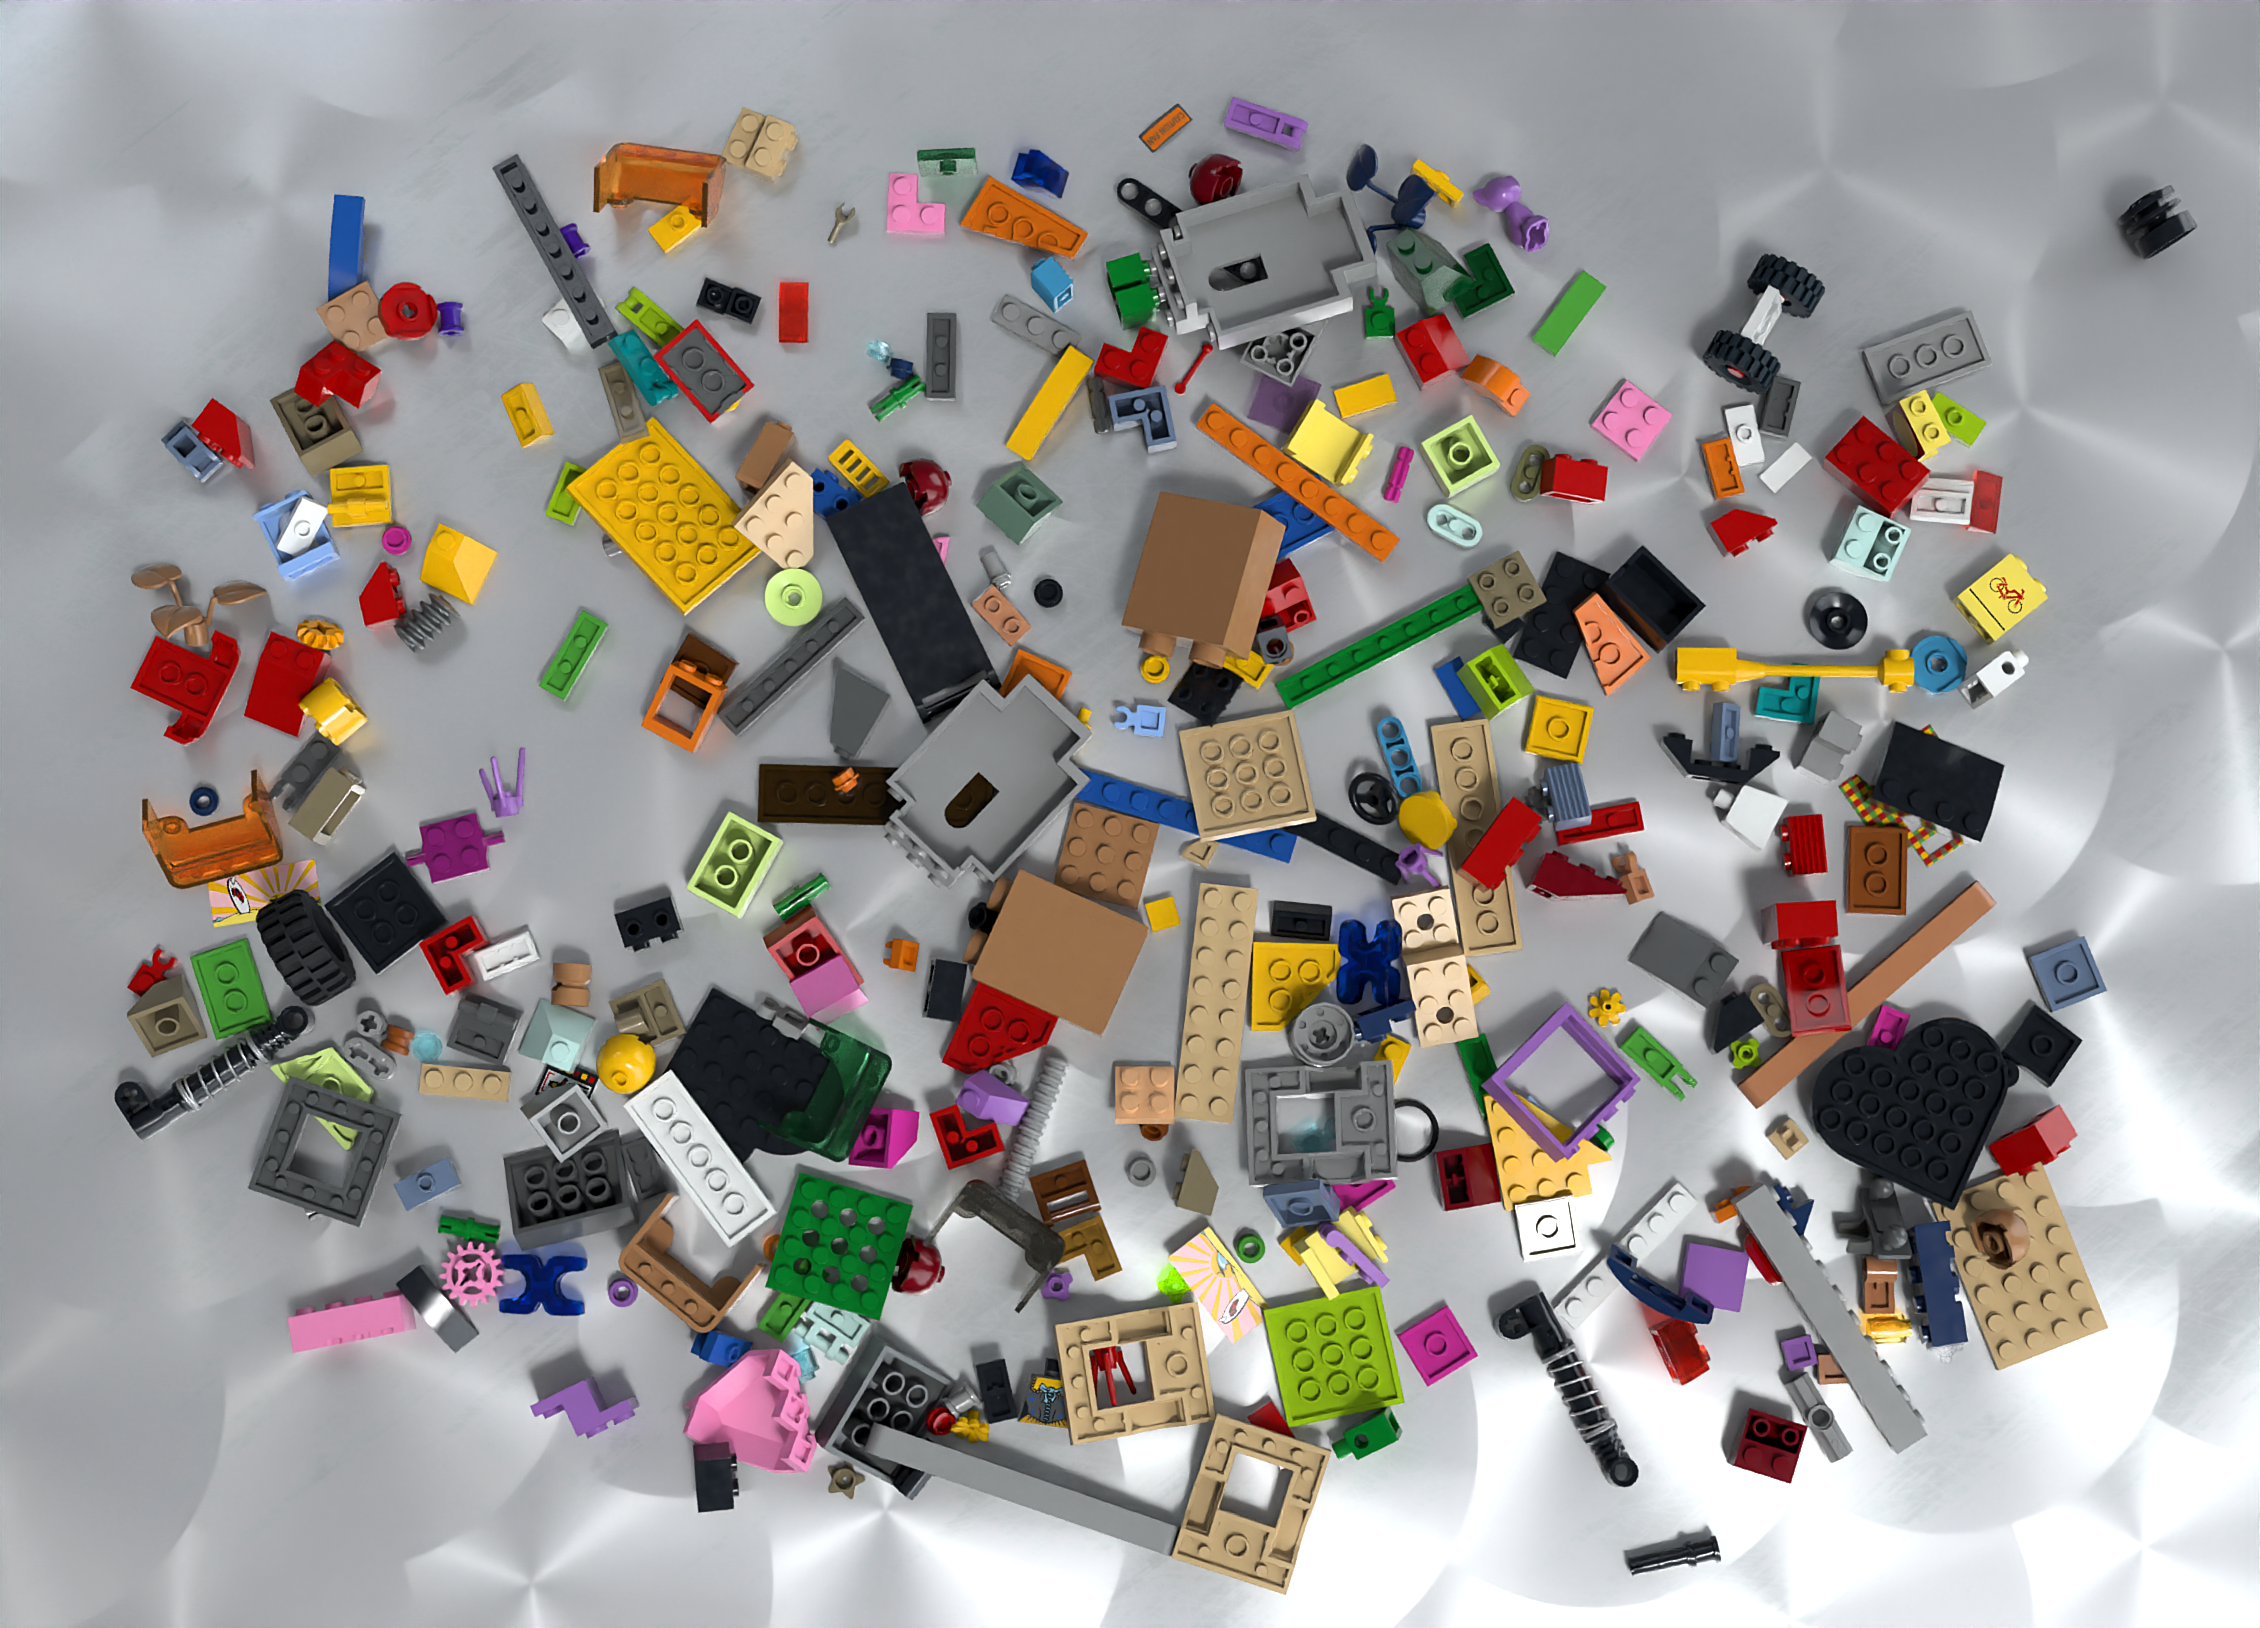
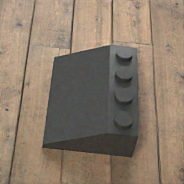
[503,1131,638,1251]
[814,1335,956,1485]

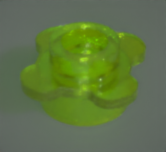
[1158,1268,1191,1304]

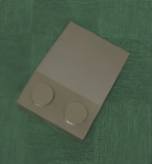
[270,387,364,478]

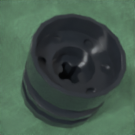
[2118,185,2198,261]

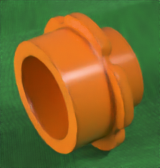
[831,767,859,793]

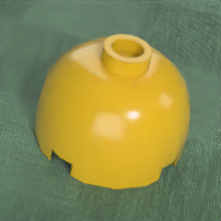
[596,1034,656,1094]

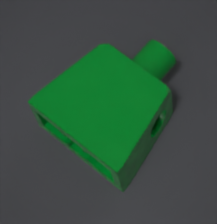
[1332,1406,1403,1460]

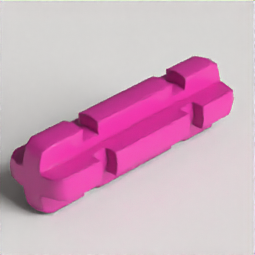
[1384,446,1414,503]

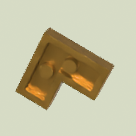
[1046,1215,1123,1281]

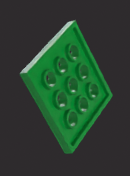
[765,1173,913,1321]

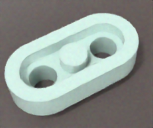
[1427,504,1482,548]

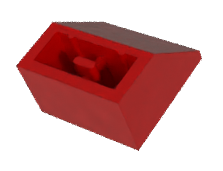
[191,398,256,470]
[1259,558,1316,633]

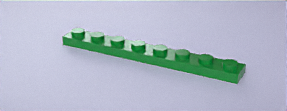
[1275,584,1483,710]

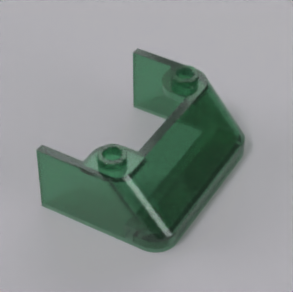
[757,1017,892,1162]

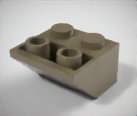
[1172,1149,1219,1216]

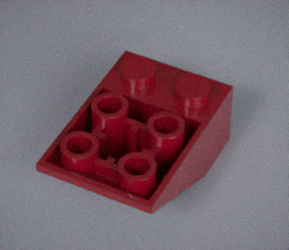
[1526,850,1628,901]

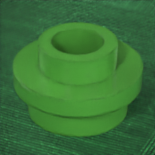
[1236,1234,1265,1263]

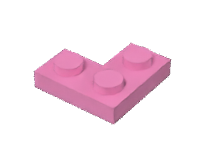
[886,173,946,235]

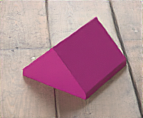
[789,953,869,1031]

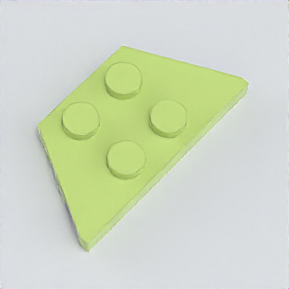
[270,1047,374,1151]

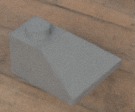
[520,1082,609,1163]

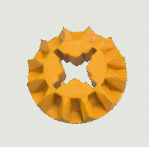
[296,619,344,650]

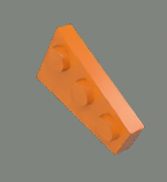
[1572,592,1651,696]

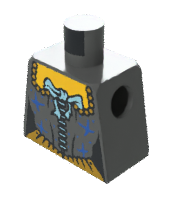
[1017,1358,1068,1429]

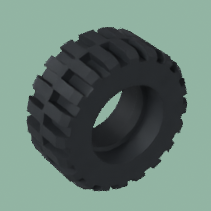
[256,889,356,1006]

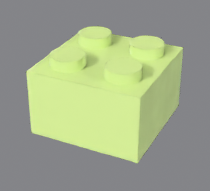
[1418,414,1501,499]

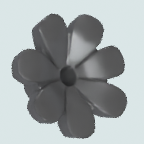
[1523,786,1548,824]

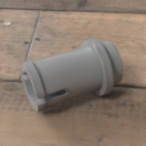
[980,551,1011,590]

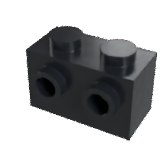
[614,896,685,953]
[693,1442,739,1513]

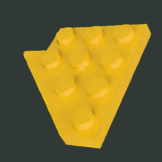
[1482,1089,1612,1211]

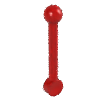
[1175,343,1213,395]

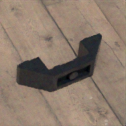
[1659,732,1780,785]

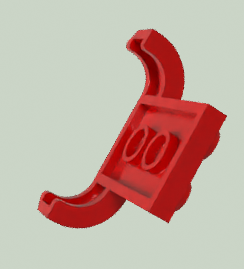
[130,630,241,746]

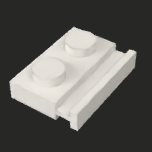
[1910,478,1974,525]

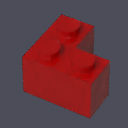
[1094,326,1168,391]
[294,340,382,409]
[418,915,490,997]
[929,1104,1006,1170]
[1988,1104,2078,1177]

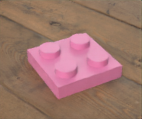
[1591,380,1673,462]

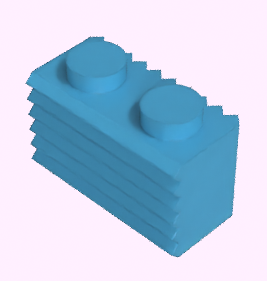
[1030,257,1074,313]

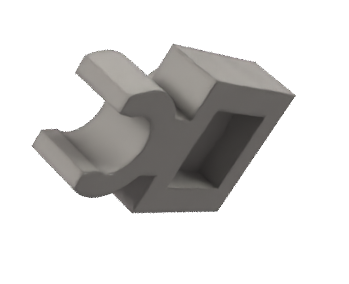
[756,997,811,1040]

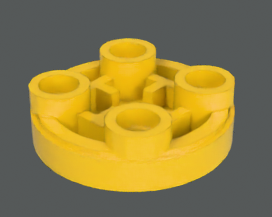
[1398,790,1457,849]

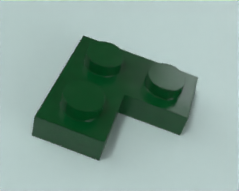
[1452,242,1515,321]

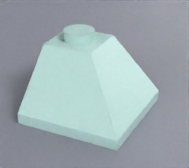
[519,999,596,1074]

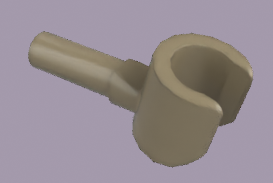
[828,202,855,243]

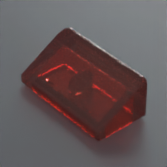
[1966,470,2003,534]

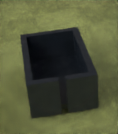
[1596,545,1706,654]

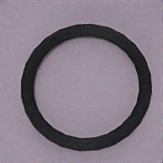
[1395,1100,1439,1163]

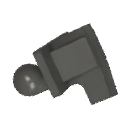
[1837,1176,1912,1259]

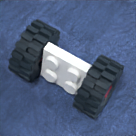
[1702,254,1825,394]

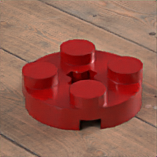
[378,282,438,341]

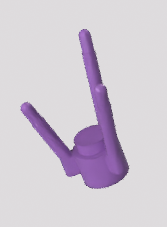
[479,747,525,818]
[1395,843,1452,899]

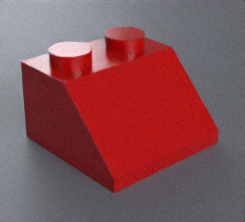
[1394,314,1471,391]

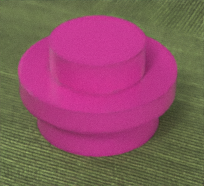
[382,526,412,555]

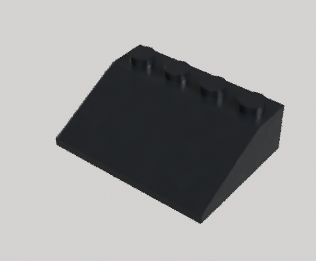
[1864,721,2005,846]

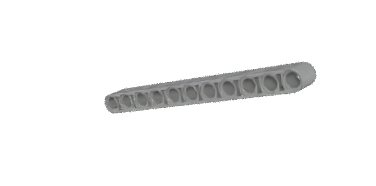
[864,1422,1180,1557]

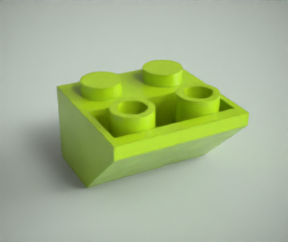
[1456,643,1535,721]

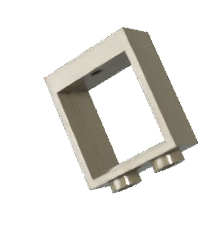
[288,766,366,846]

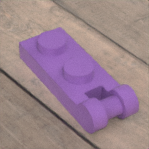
[1224,97,1309,152]
[1318,1222,1390,1288]

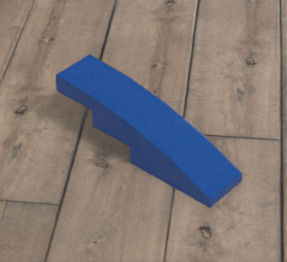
[328,194,366,302]

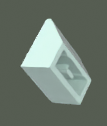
[1829,505,1912,582]

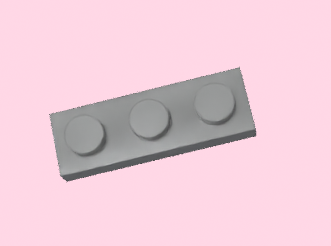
[992,294,1082,359]

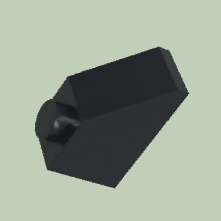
[1708,991,1765,1055]

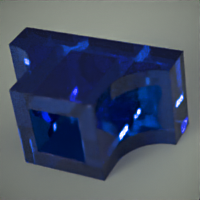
[1011,149,1069,199]

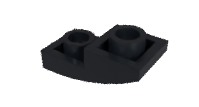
[695,278,761,325]

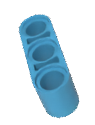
[1375,716,1422,800]

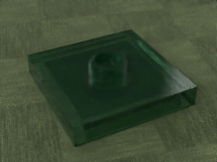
[917,147,978,177]

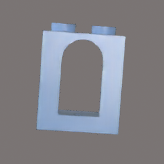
[252,490,341,582]

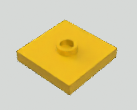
[1524,695,1594,765]

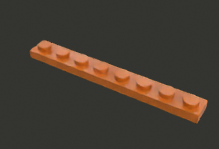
[1196,403,1400,564]

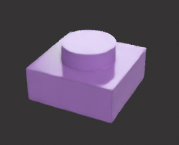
[1780,1334,1818,1371]

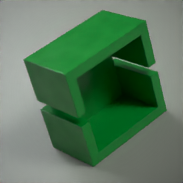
[1106,252,1160,331]

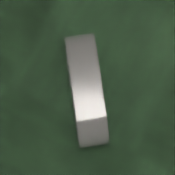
[343,1037,397,1080]

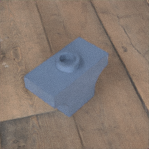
[161,421,224,483]
[393,1157,462,1211]

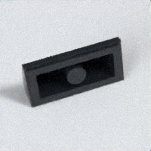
[1271,901,1332,941]

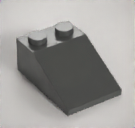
[1628,912,1739,1011]

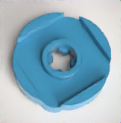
[1909,635,1968,695]

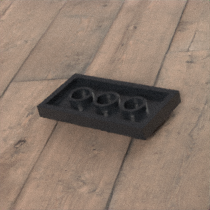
[1512,551,1611,681]

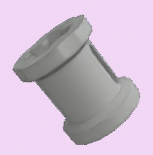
[355,1010,388,1038]
[943,1381,982,1420]

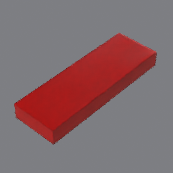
[1553,801,1645,847]

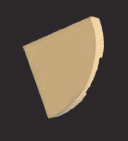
[1180,840,1220,869]

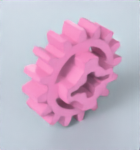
[439,1242,506,1307]

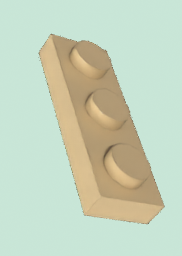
[419,1063,512,1102]

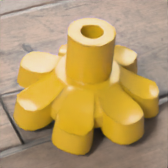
[1588,989,1627,1027]
[950,1410,989,1443]

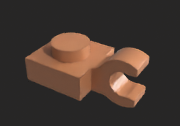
[1612,851,1655,905]

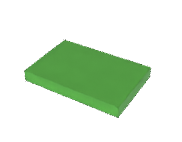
[190,938,274,1041]

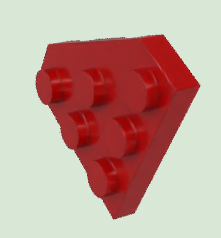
[942,982,1059,1075]

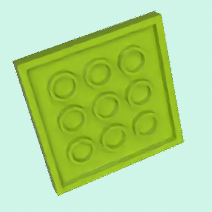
[1263,1285,1405,1428]

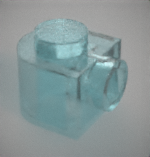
[790,1347,820,1384]

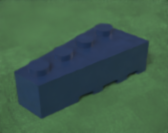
[1906,1220,1968,1350]

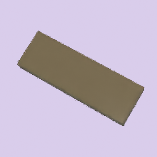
[598,361,650,445]

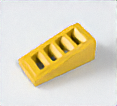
[827,438,890,499]

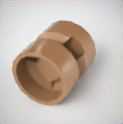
[551,963,592,1007]

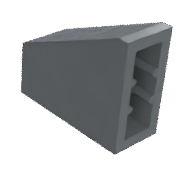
[830,667,892,760]

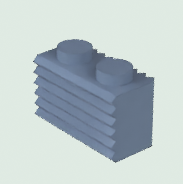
[1539,762,1592,831]

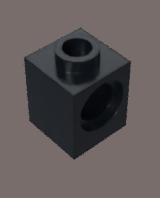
[1255,614,1293,665]

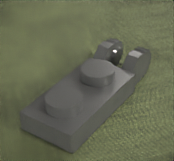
[268,732,343,812]

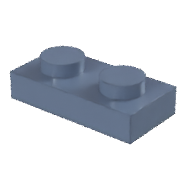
[1710,702,1740,764]

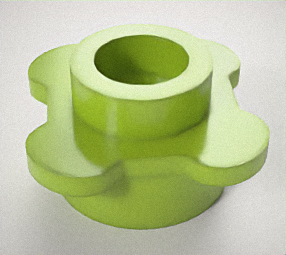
[1730,1038,1762,1069]

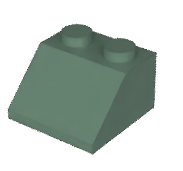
[976,463,1063,545]

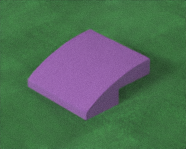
[1678,1242,1749,1312]

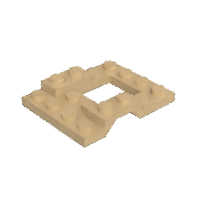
[1053,1302,1216,1445]
[1172,1413,1331,1595]

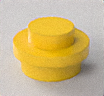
[1141,655,1170,684]

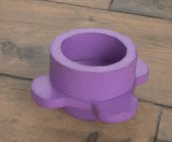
[1041,1269,1073,1302]

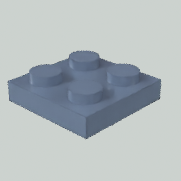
[2027,936,2107,1012]

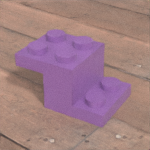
[530,1377,640,1438]

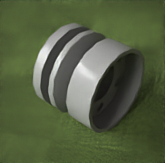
[1288,1002,1355,1068]

